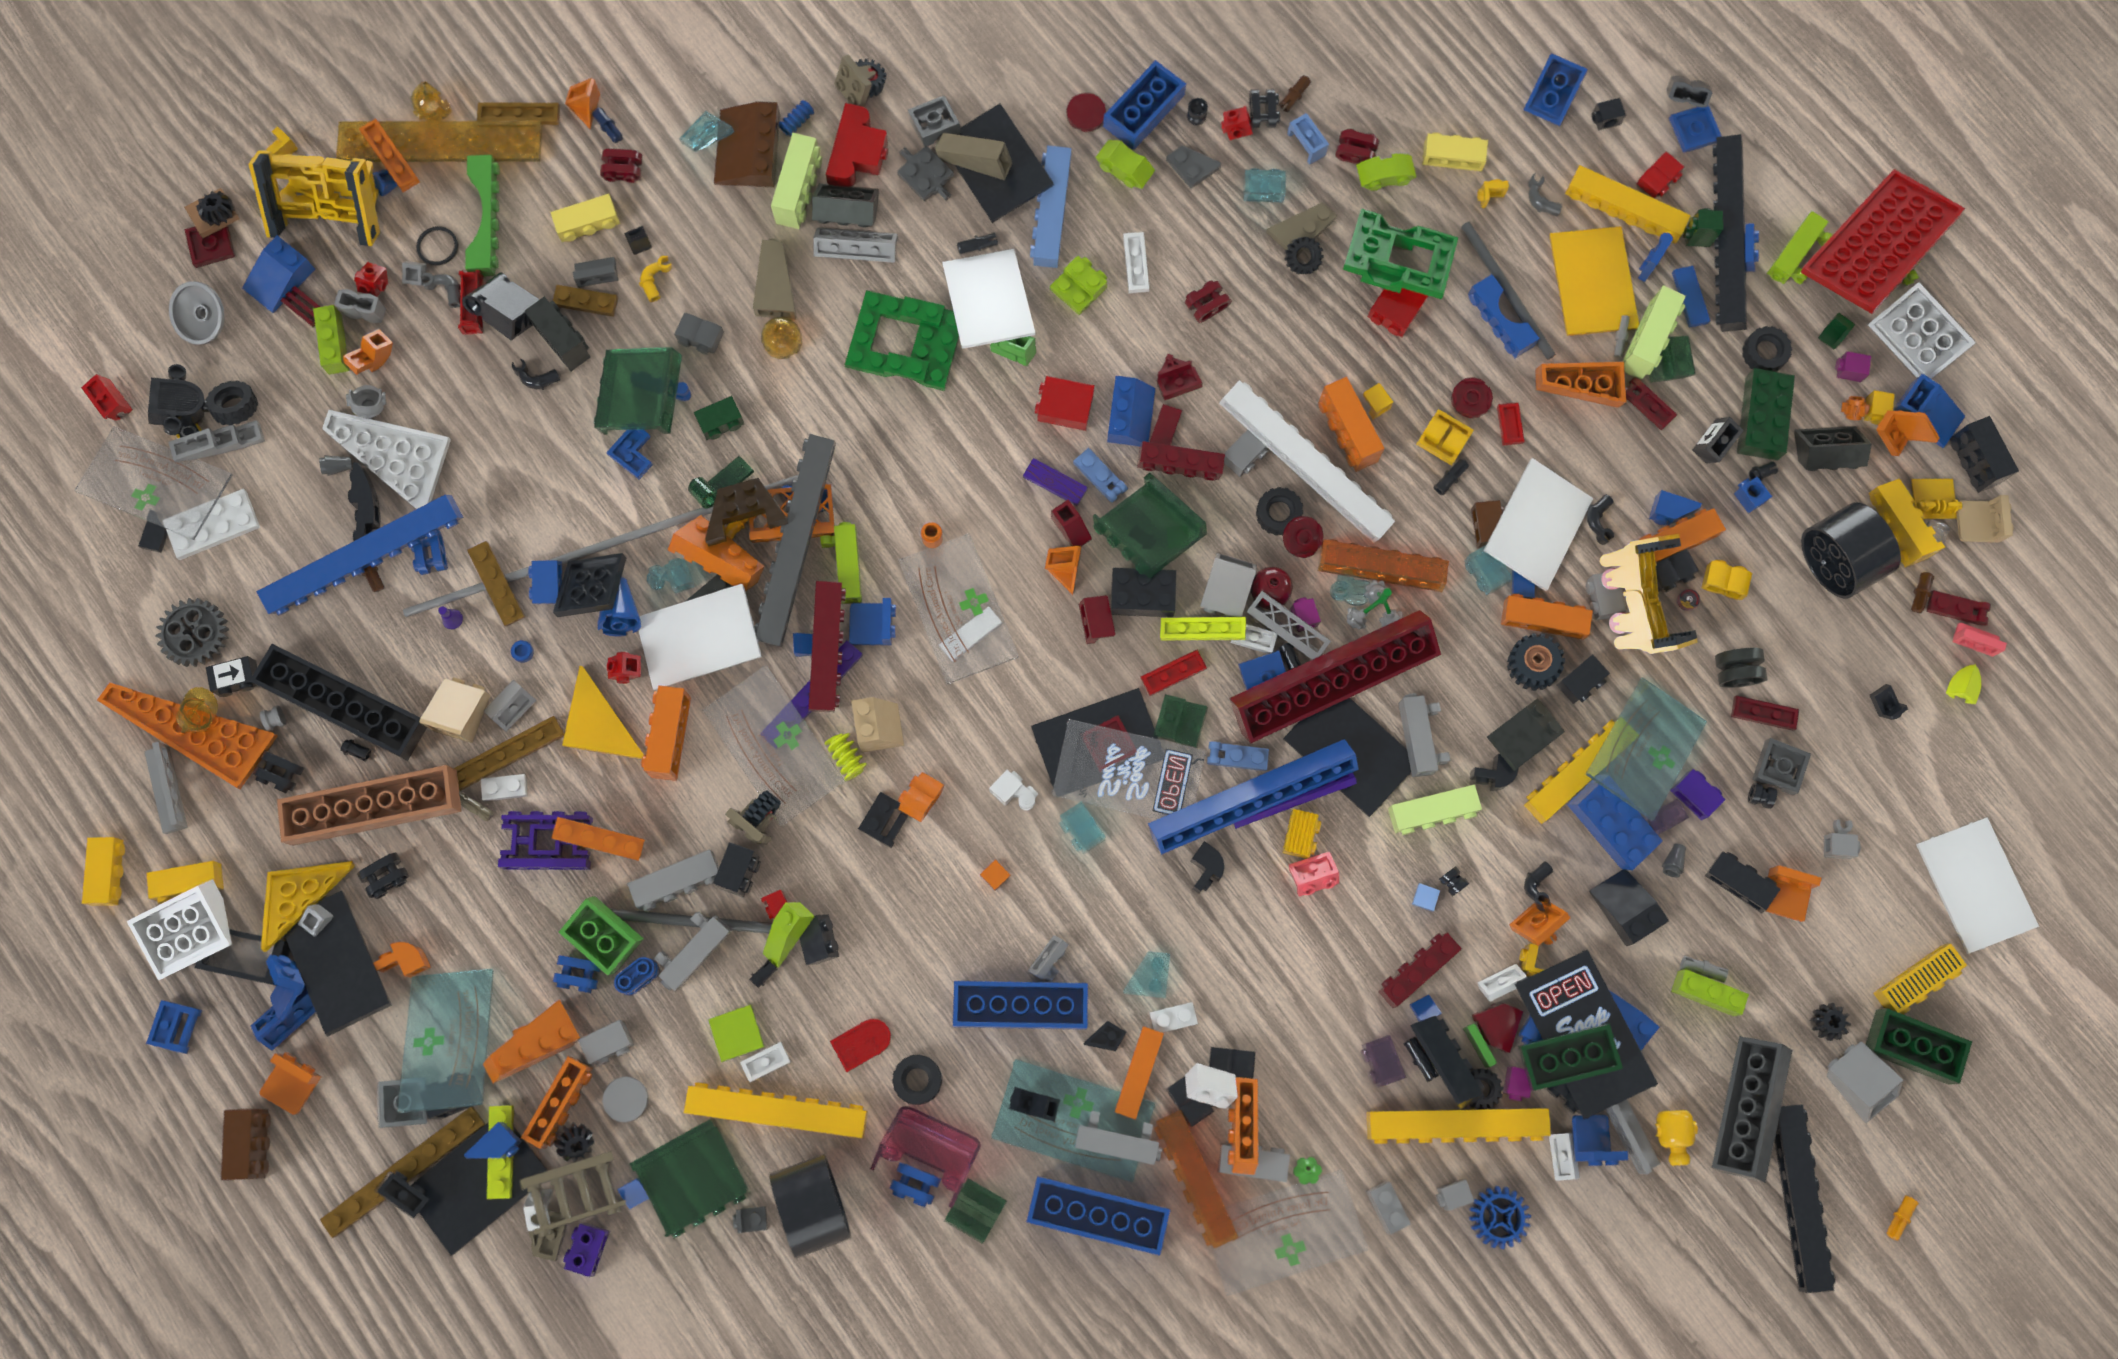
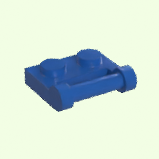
[1638,233,1673,282]
[146,1000,202,1054]

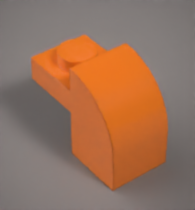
[343,329,393,375]
[373,942,431,978]

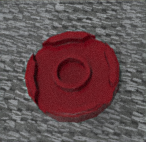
[1066,93,1106,132]
[1451,377,1493,418]
[1283,516,1324,558]

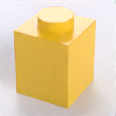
[1864,390,1895,425]

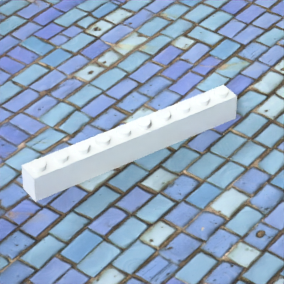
[1219,380,1395,543]

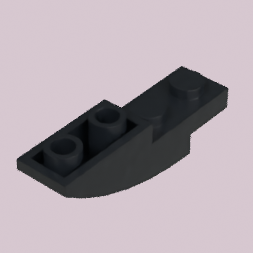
[348,462,381,541]

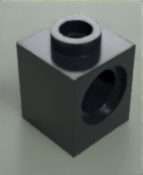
[1592,98,1626,131]

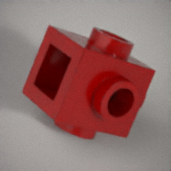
[1221,106,1253,141]
[354,262,388,297]
[607,652,641,684]

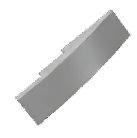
[168,420,265,462]

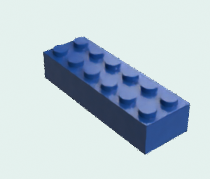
[953,981,1088,1030]
[1026,1176,1170,1256]

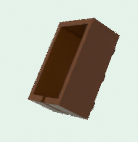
[221,1109,271,1181]

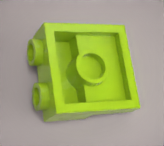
[1050,255,1107,315]

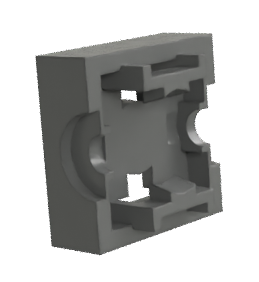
[908,95,961,147]
[1752,738,1811,795]

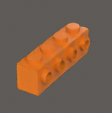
[521,1056,593,1149]
[1228,1077,1258,1175]

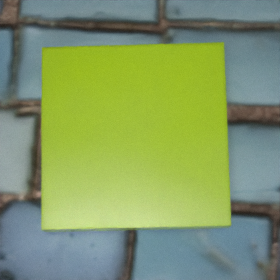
[708,1004,765,1062]

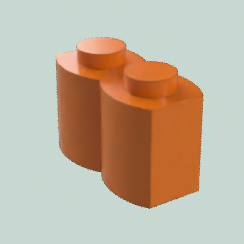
[898,772,944,822]

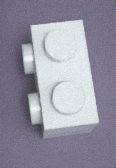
[1185,1063,1238,1109]

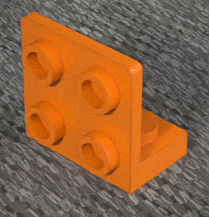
[1765,865,1822,922]

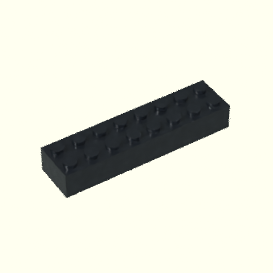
[250,644,427,761]

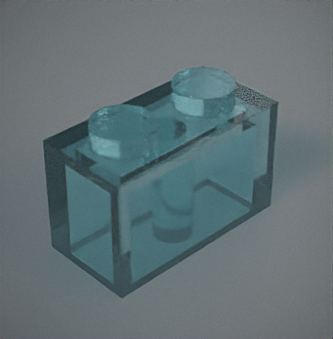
[1243,168,1286,202]
[1464,545,1512,595]
[1059,801,1106,854]

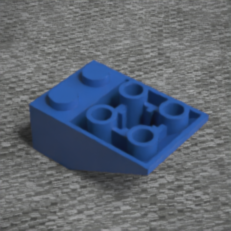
[1893,373,1965,448]

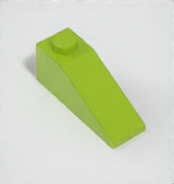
[762,902,815,968]

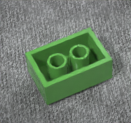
[559,896,644,976]

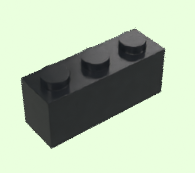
[1705,851,1780,913]

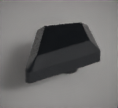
[1083,1021,1127,1052]

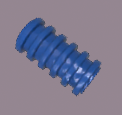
[778,100,814,137]

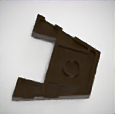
[705,478,788,547]

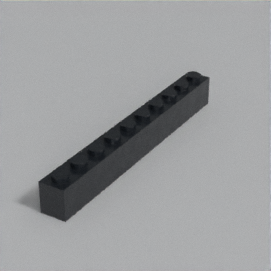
[1713,134,1747,332]

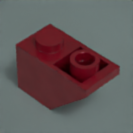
[1051,499,1092,547]

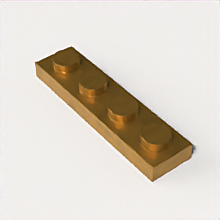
[477,102,560,125]
[467,541,525,626]

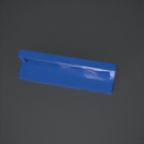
[250,979,316,1051]

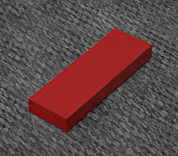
[1140,649,1207,696]

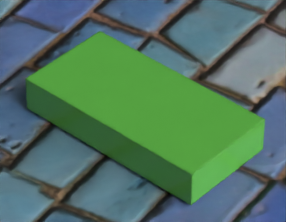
[1463,1024,1497,1068]

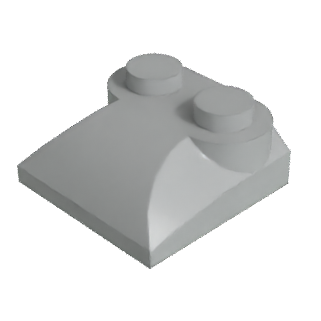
[377,1078,427,1128]

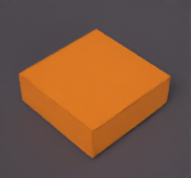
[980,859,1011,891]

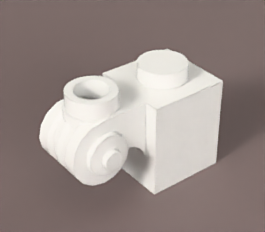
[989,770,1038,811]

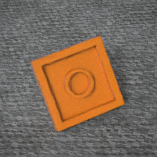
[1509,902,1570,946]

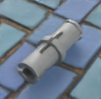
[1680,955,1728,983]

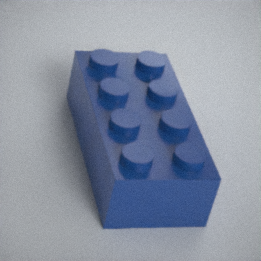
[1103,60,1186,151]
[1567,776,1663,870]

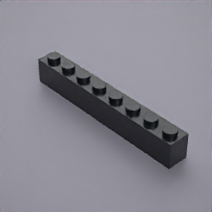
[1774,1105,1835,1293]

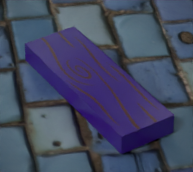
[1023,458,1088,507]

